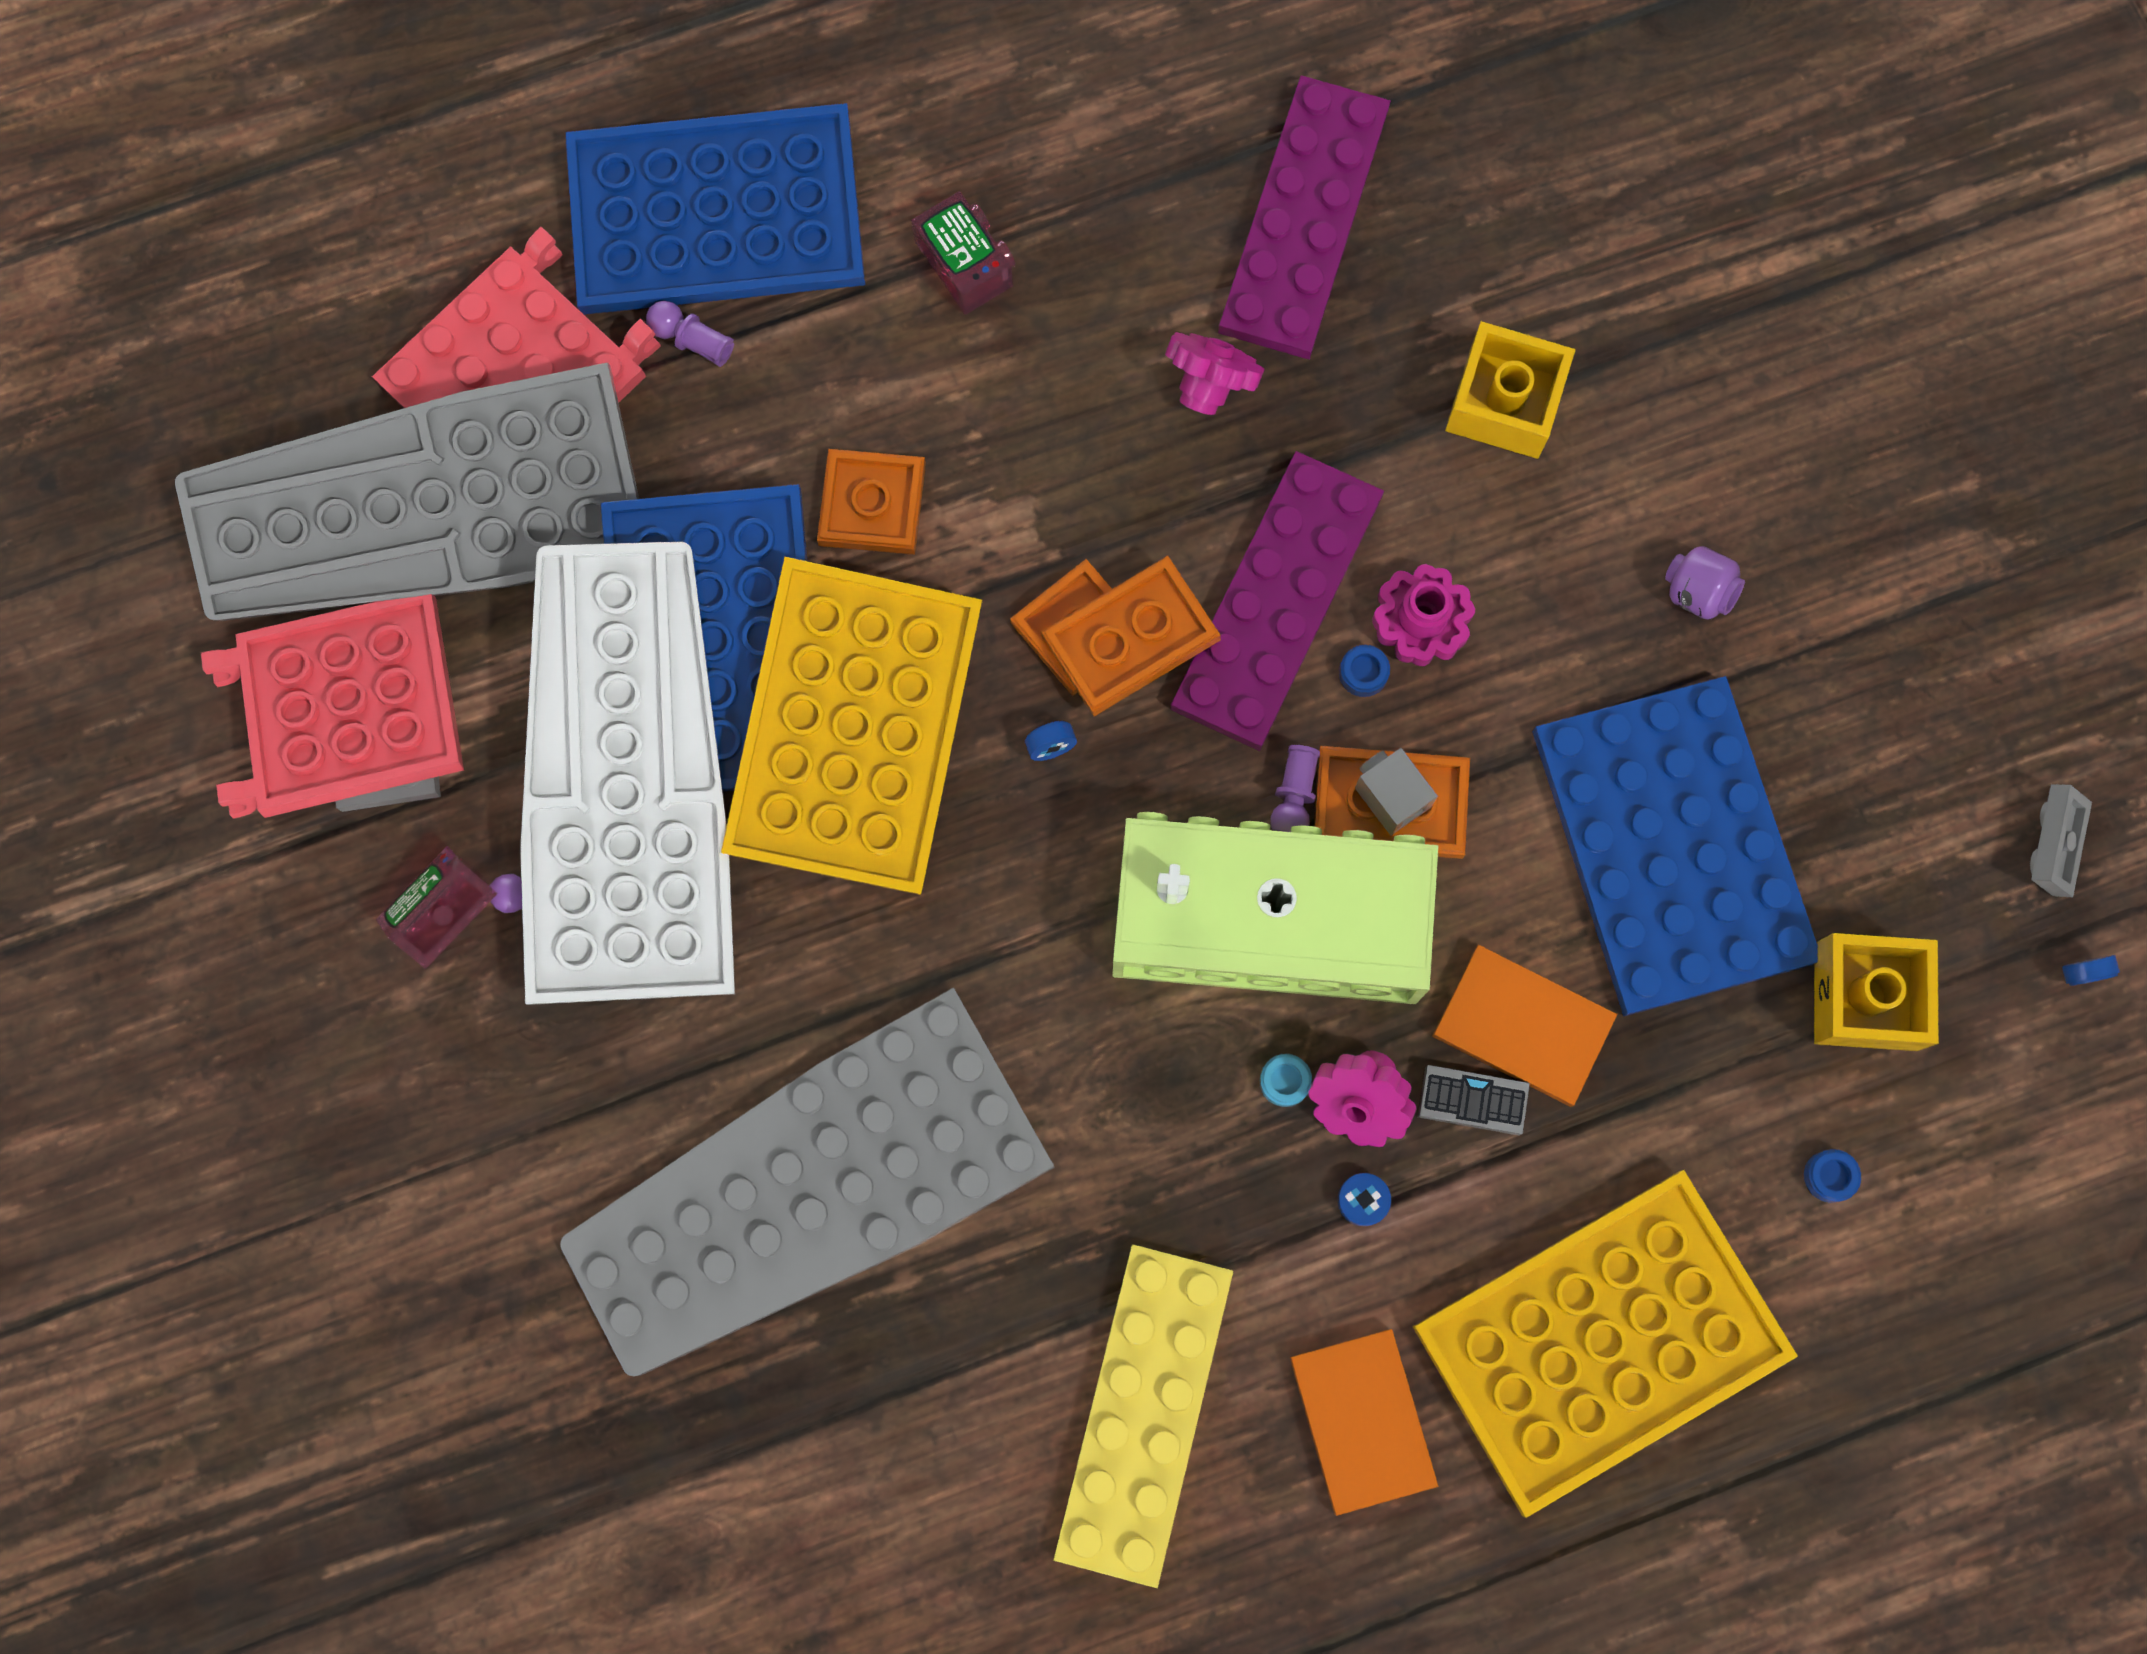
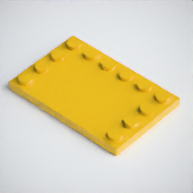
[721,557,982,895]
[1412,1170,1798,1518]

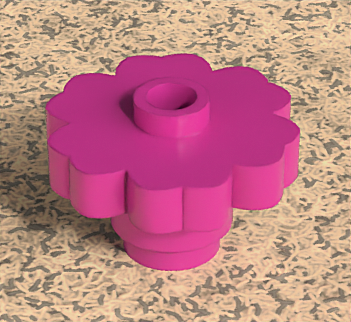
[1165,332,1265,415]
[1372,564,1475,666]
[1308,1051,1416,1147]

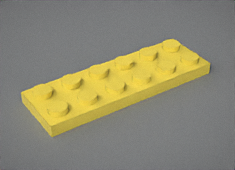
[1053,1244,1233,1589]

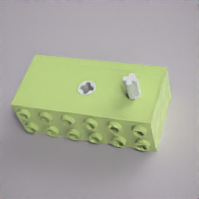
[1113,812,1438,1004]

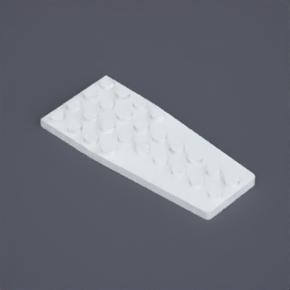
[521,542,735,1005]

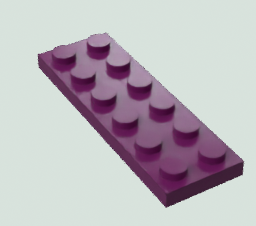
[1218,75,1391,360]
[1170,451,1384,751]

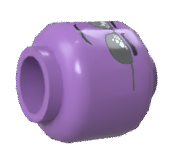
[1665,546,1745,619]

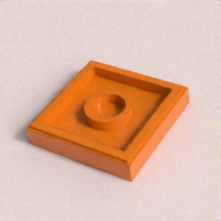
[817,449,926,555]
[1010,559,1112,696]

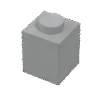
[1355,748,1438,836]

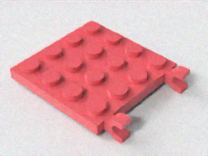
[372,227,661,408]
[201,589,464,819]

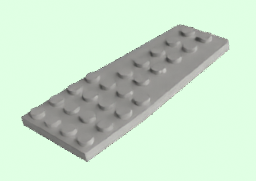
[175,363,639,621]
[560,988,1055,1376]

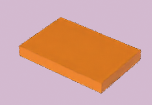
[1041,556,1221,717]
[1314,746,1470,859]
[1432,944,1618,1107]
[1290,1329,1439,1516]

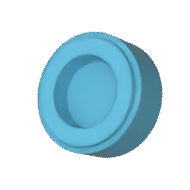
[1259,1054,1312,1107]

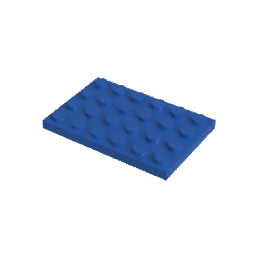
[565,103,866,315]
[601,484,807,792]
[1532,676,1818,1017]

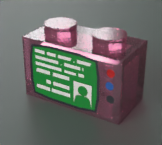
[911,191,1015,315]
[376,845,498,969]

